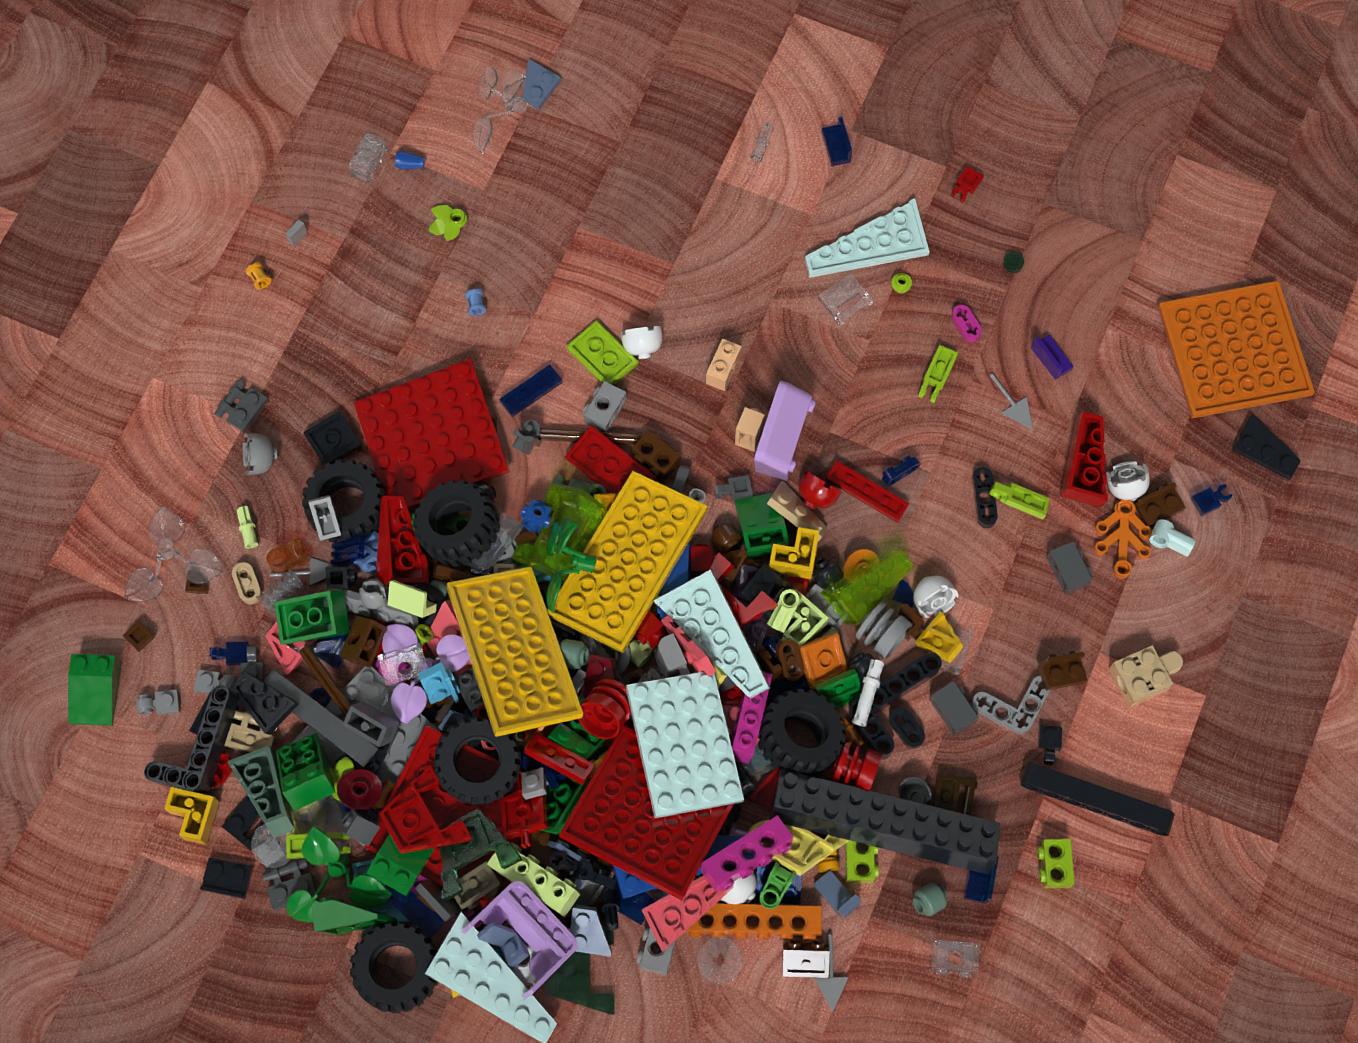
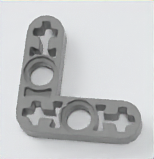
[971,676,1050,735]

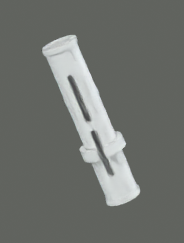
[853,659,884,726]

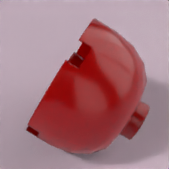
[799,470,842,510]

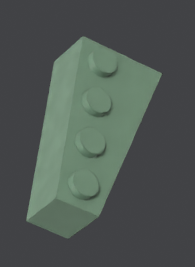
[227,745,295,838]

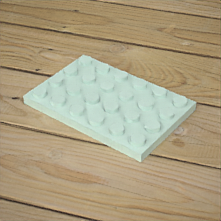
[626,672,744,818]

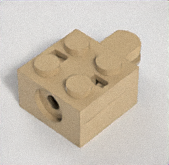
[1109,645,1183,708]

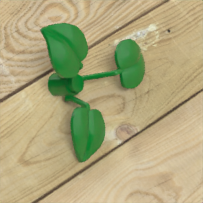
[546,517,596,613]
[286,826,392,923]

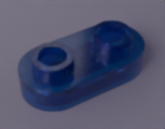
[882,456,921,487]

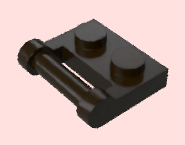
[933,773,978,816]

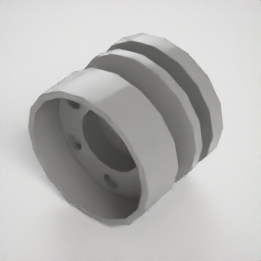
[855,601,913,660]

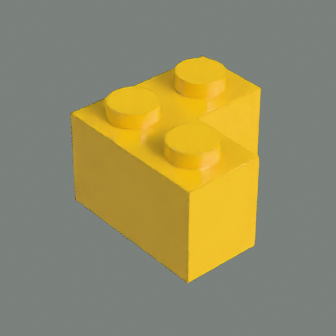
[769,527,819,579]
[164,787,219,845]

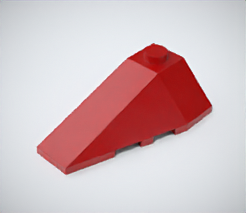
[376,496,429,586]

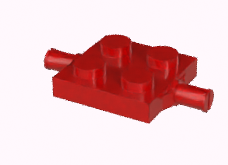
[501,777,548,848]

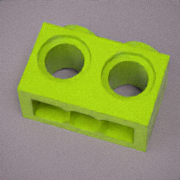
[1037,839,1075,889]
[845,840,879,883]

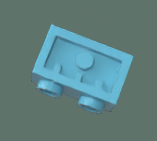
[417,662,460,704]

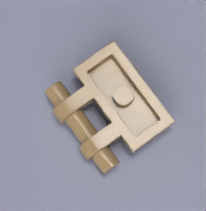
[224,710,277,753]

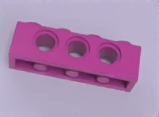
[730,671,772,764]
[701,815,793,893]

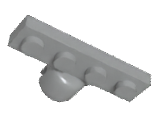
[339,579,419,630]

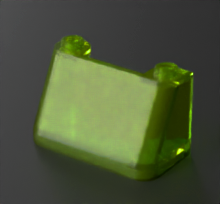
[511,483,607,582]

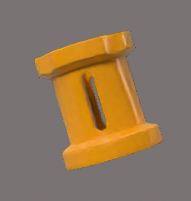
[245,262,272,290]

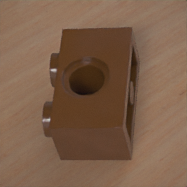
[339,616,387,668]

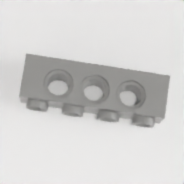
[637,888,676,977]

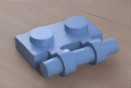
[350,531,379,574]

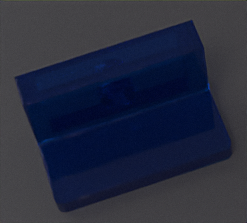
[821,117,852,167]
[963,856,999,904]
[612,875,655,925]

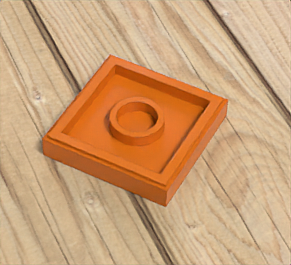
[799,632,849,689]

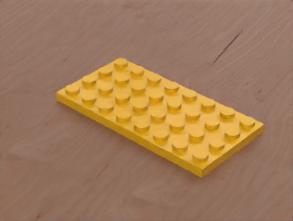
[547,471,708,653]
[447,567,583,737]

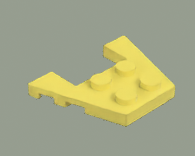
[763,824,849,876]

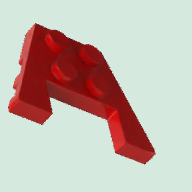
[710,553,778,629]
[379,765,472,854]

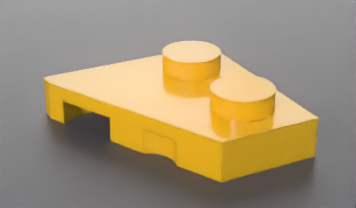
[915,611,963,663]

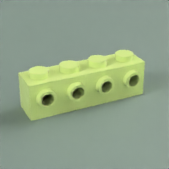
[487,841,580,918]

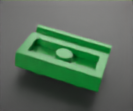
[814,669,862,709]

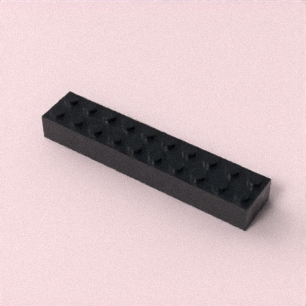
[769,769,1000,875]

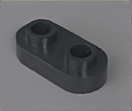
[889,708,925,749]

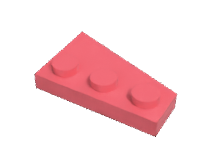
[661,615,716,677]

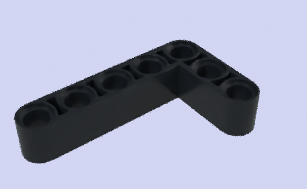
[848,653,942,760]
[144,685,239,794]

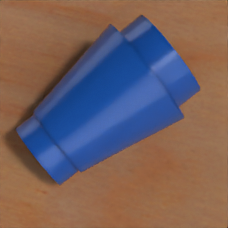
[395,150,424,170]

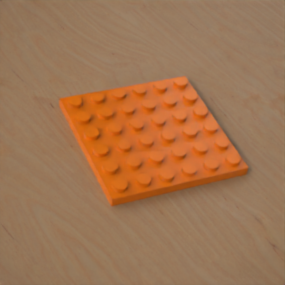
[1158,281,1315,419]

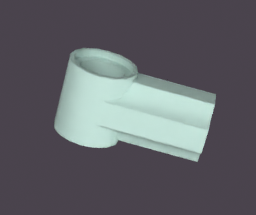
[1149,519,1196,557]

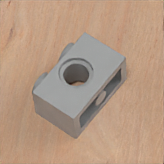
[583,381,627,431]

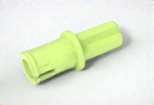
[237,506,258,549]

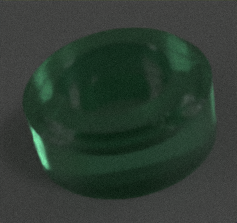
[1003,252,1024,273]

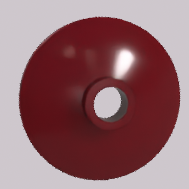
[337,769,382,810]

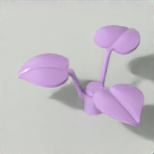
[382,624,470,724]

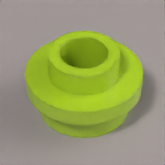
[891,273,912,293]

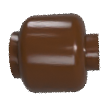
[711,523,743,554]

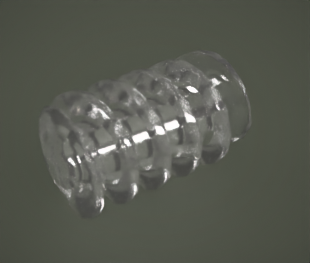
[256,568,305,614]

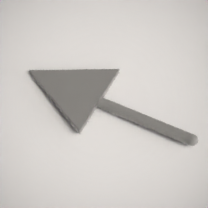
[990,374,1033,429]
[269,557,330,587]
[815,933,849,1012]

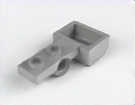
[656,633,690,678]

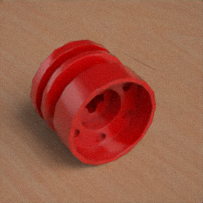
[578,679,631,739]
[832,741,883,791]

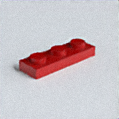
[525,733,595,785]

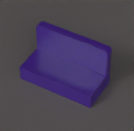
[1031,335,1073,380]

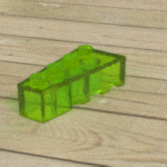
[820,550,914,625]

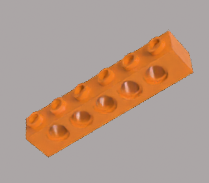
[684,903,822,941]

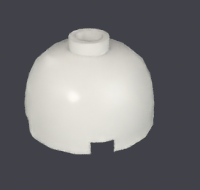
[620,326,662,359]
[1106,461,1150,501]
[913,576,958,618]
[720,866,757,904]

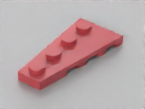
[642,875,734,952]

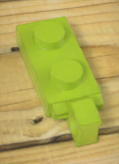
[989,482,1050,520]

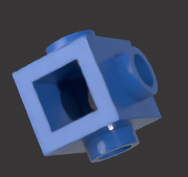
[520,499,552,534]

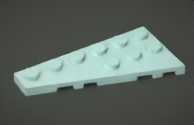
[805,198,929,278]
[654,570,770,698]
[425,912,557,1043]

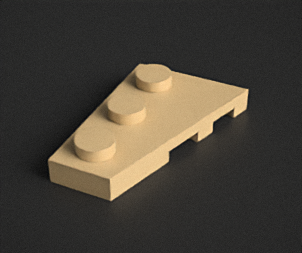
[767,480,827,542]

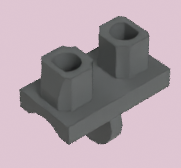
[512,420,542,455]

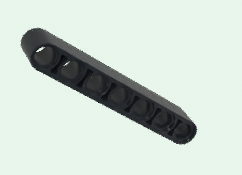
[1020,763,1175,836]

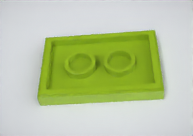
[566,320,639,386]

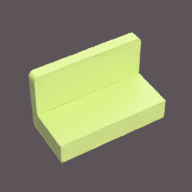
[388,580,437,618]

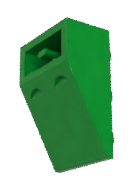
[734,493,790,559]
[547,697,607,761]
[276,733,336,811]

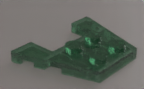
[440,808,522,901]
[545,925,615,1015]

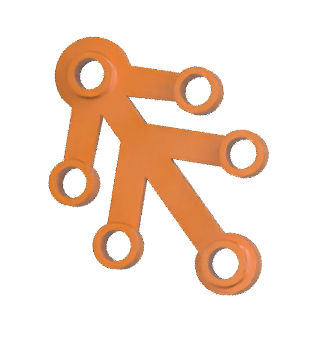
[1094,500,1152,579]

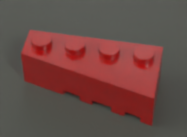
[1060,411,1108,508]

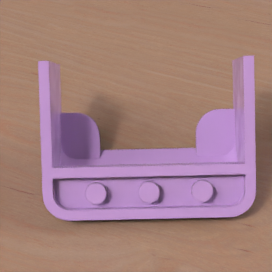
[754,380,816,482]
[461,881,577,1000]

